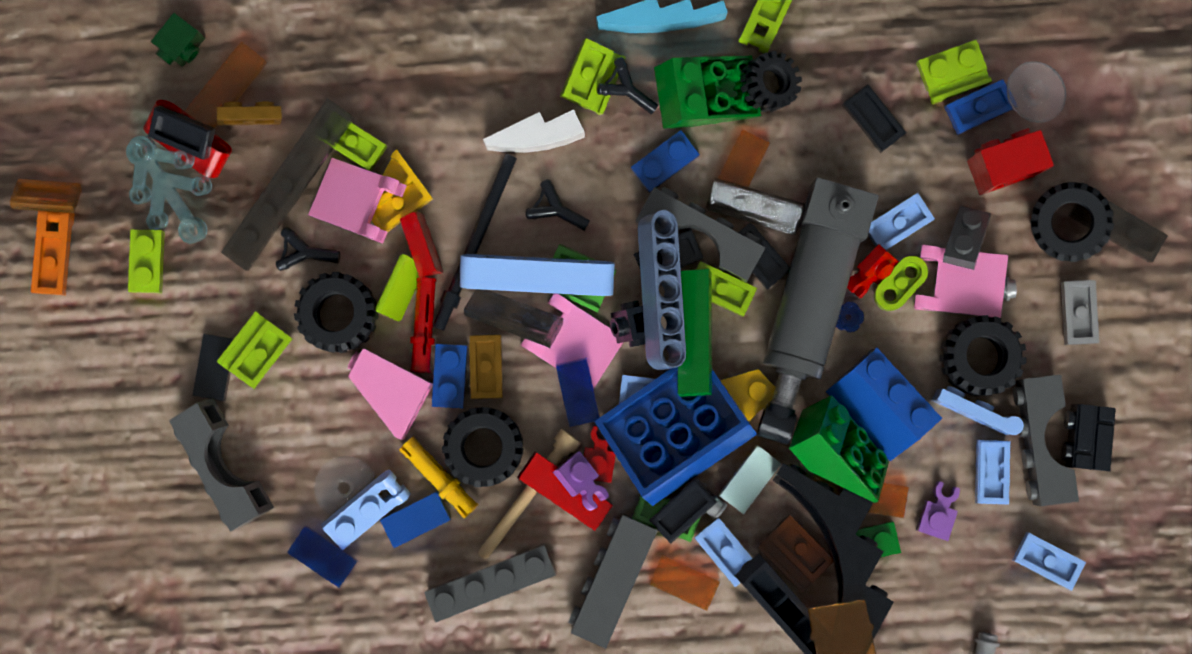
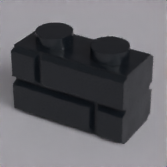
[1061,404,1116,472]

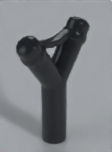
[596,57,658,114]
[525,179,590,231]
[276,227,340,271]

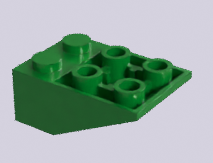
[654,55,761,129]
[789,395,889,503]

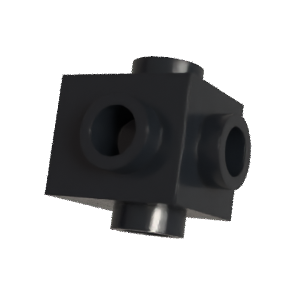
[610,300,645,347]

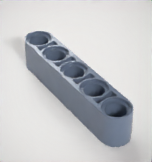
[638,210,686,370]

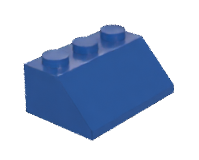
[825,348,943,461]

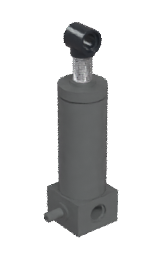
[757,177,879,445]

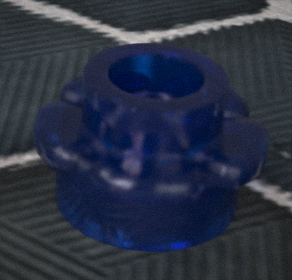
[836,302,864,333]

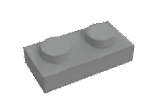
[1061,280,1099,345]

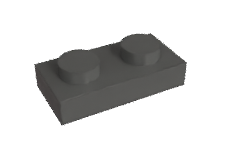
[943,206,991,270]

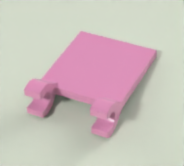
[308,158,407,244]
[914,245,1008,318]
[521,293,623,391]

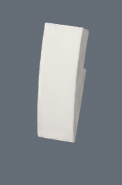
[483,109,585,153]

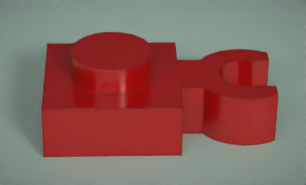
[847,244,899,298]
[584,426,616,483]

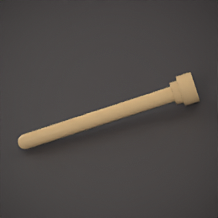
[478,428,581,559]

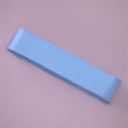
[460,254,615,296]

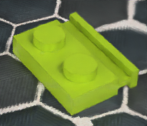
[560,38,626,115]
[916,39,992,104]
[217,311,293,389]

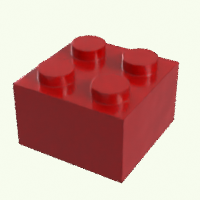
[967,128,1054,196]

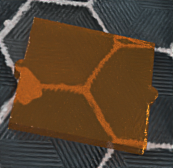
[808,600,876,654]

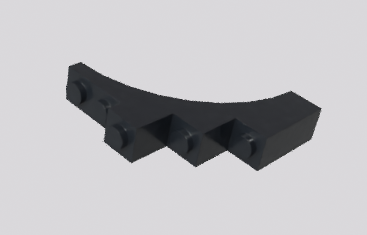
[773,463,894,654]
[734,553,831,654]

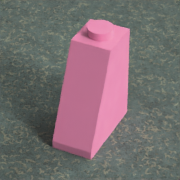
[348,348,433,440]

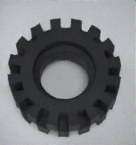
[740,51,802,112]

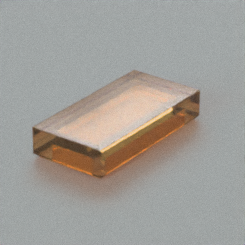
[714,129,770,200]
[9,179,82,213]
[649,555,720,611]

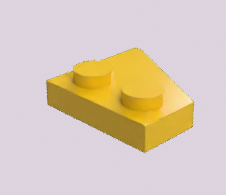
[371,149,433,232]
[721,369,776,421]

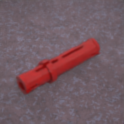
[410,277,437,373]

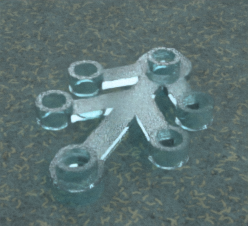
[126,136,212,244]

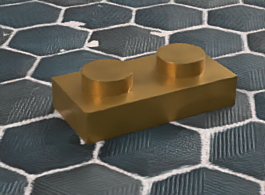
[217,101,282,125]
[469,335,503,399]

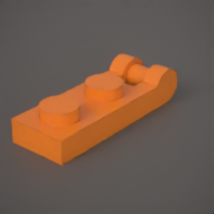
[31,207,75,296]

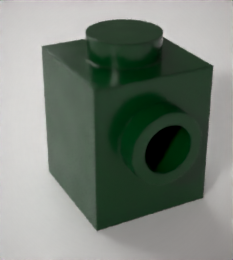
[151,13,205,67]

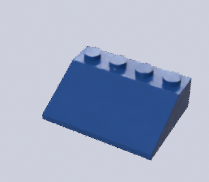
[594,367,757,506]

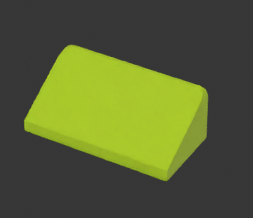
[375,254,419,322]

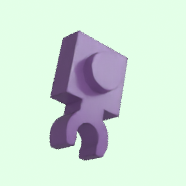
[553,451,609,511]
[916,481,960,541]

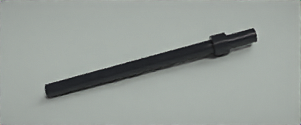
[433,154,517,331]

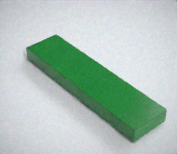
[678,269,712,397]

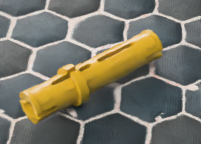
[399,436,479,519]

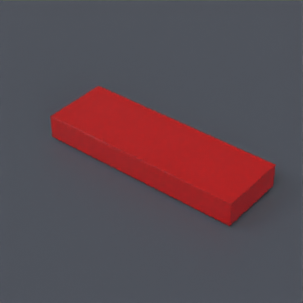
[517,451,613,531]

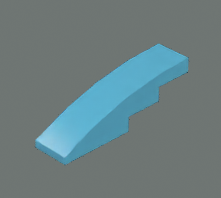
[596,0,727,33]

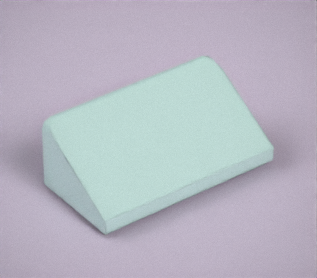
[719,445,781,514]

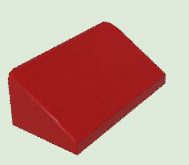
[399,211,444,278]

